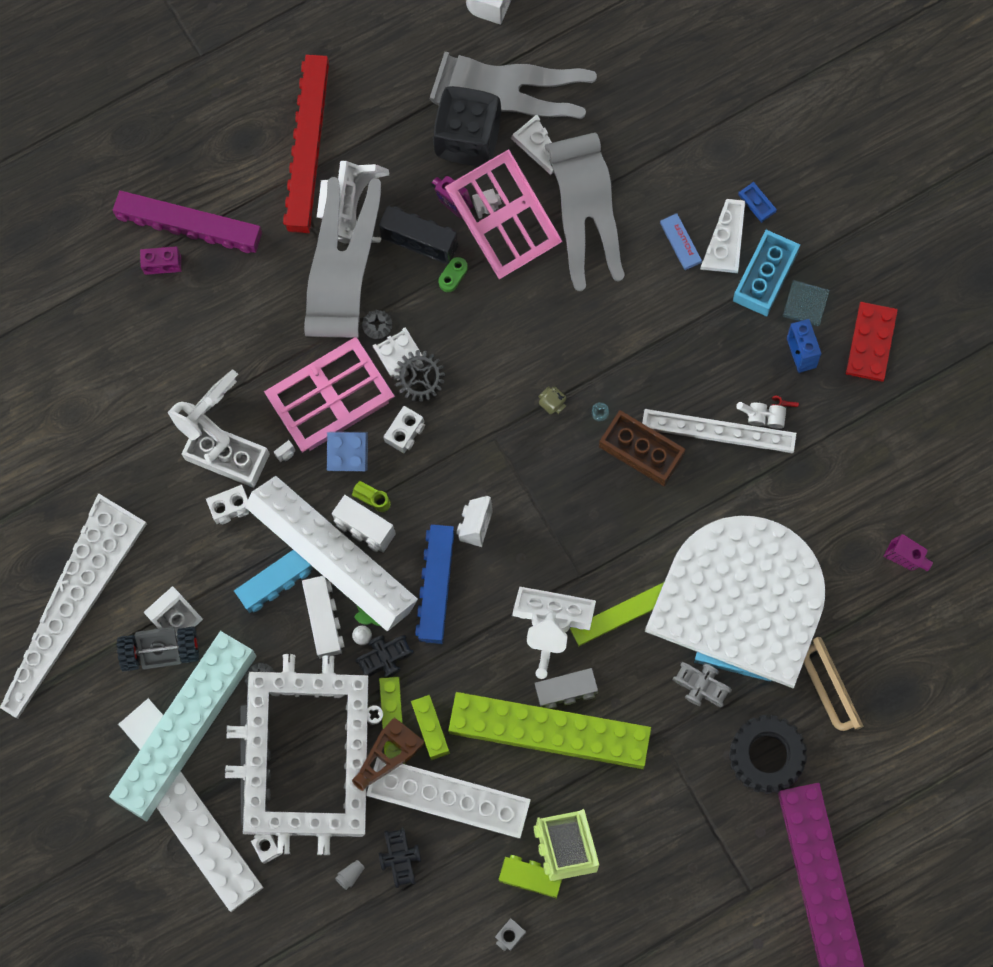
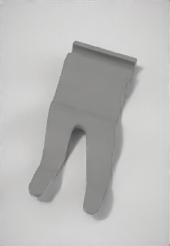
[430,52,597,119]
[545,132,624,291]
[304,177,381,338]

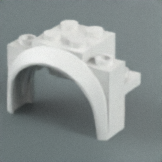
[317,161,389,243]

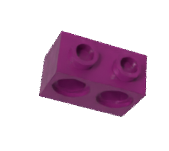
[140,247,182,275]

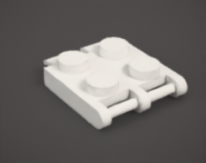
[373,328,424,381]

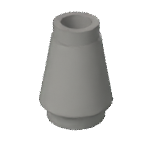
[335,860,365,890]

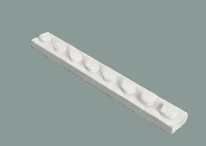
[642,409,796,453]

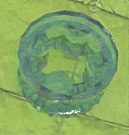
[592,402,609,421]

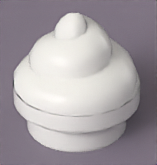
[352,626,372,645]

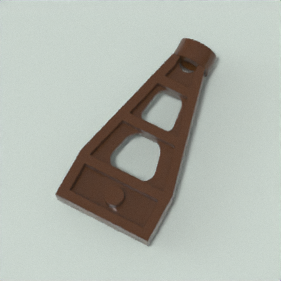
[352,717,425,791]

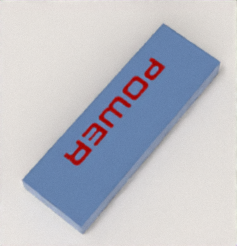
[660,214,702,270]

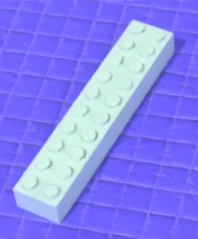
[109,631,257,822]

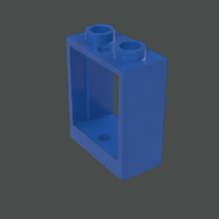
[787,319,821,373]

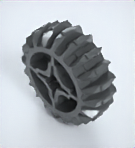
[394,350,445,402]

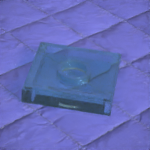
[783,280,829,326]

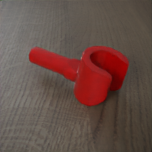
[772,396,799,407]

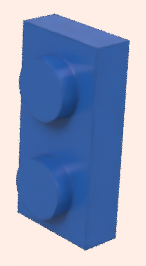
[738,182,777,223]

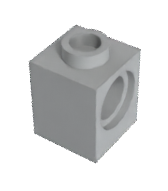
[495,918,526,951]

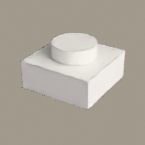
[274,440,295,462]

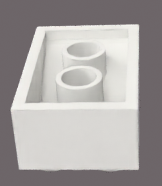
[457,496,493,547]

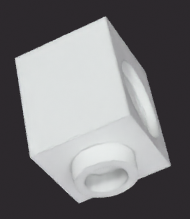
[251,834,281,864]

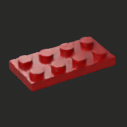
[846,302,898,382]

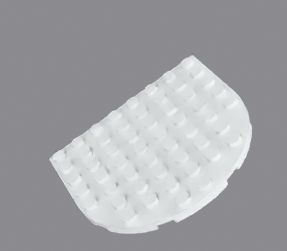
[645,516,825,688]

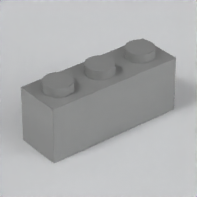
[535,668,598,709]

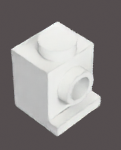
[472,189,502,219]

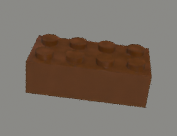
[599,410,685,486]

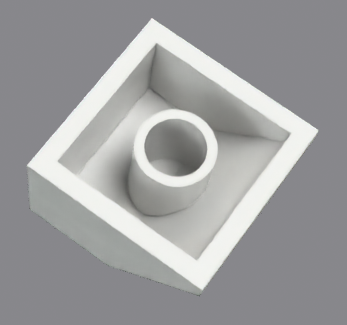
[144,586,203,641]

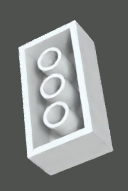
[182,425,270,488]

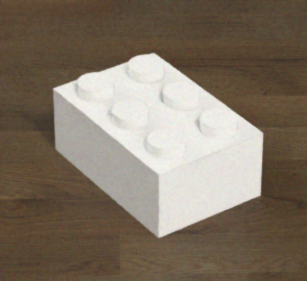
[332,495,396,553]

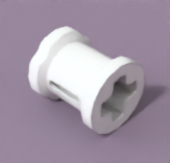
[367,706,383,724]

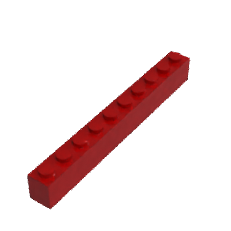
[283,55,329,233]

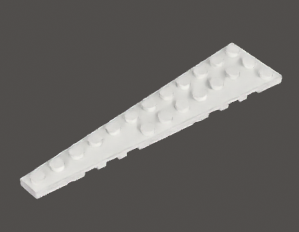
[0,493,147,719]

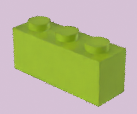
[411,695,450,760]
[499,855,562,899]

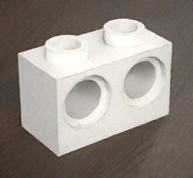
[384,406,425,453]
[206,485,249,524]

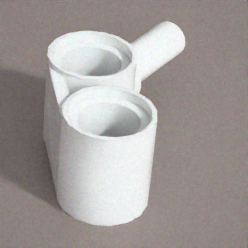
[737,402,786,429]

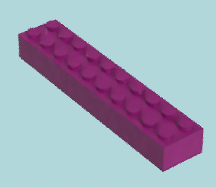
[778,783,864,967]

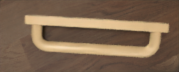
[803,637,864,731]

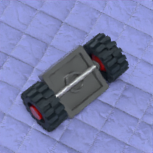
[117,626,199,672]

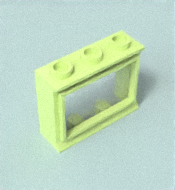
[534,809,599,881]

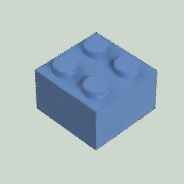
[327,432,368,471]

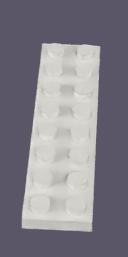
[366,757,531,838]
[156,771,263,912]

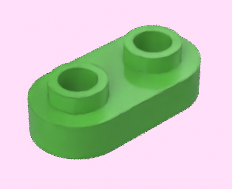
[439,257,468,292]

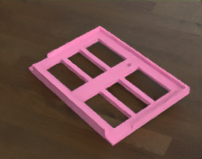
[445,149,563,279]
[264,337,395,452]

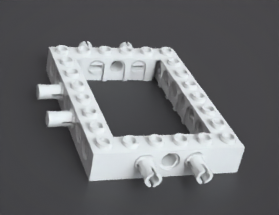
[225,654,368,855]

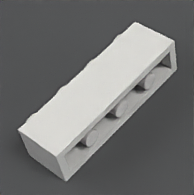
[302,576,344,659]

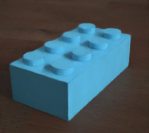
[733,230,800,316]

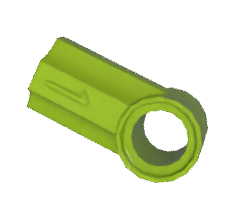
[352,481,391,512]

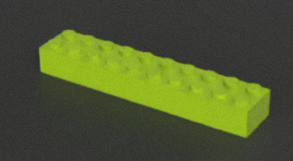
[448,692,651,769]

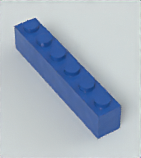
[415,525,455,644]

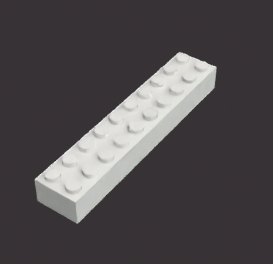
[245,476,418,631]

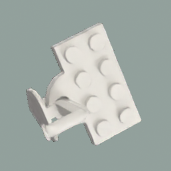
[168,369,238,464]
[513,587,596,679]

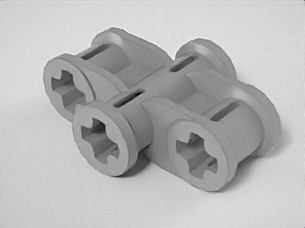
[672,662,732,707]

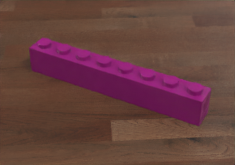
[113,190,262,253]

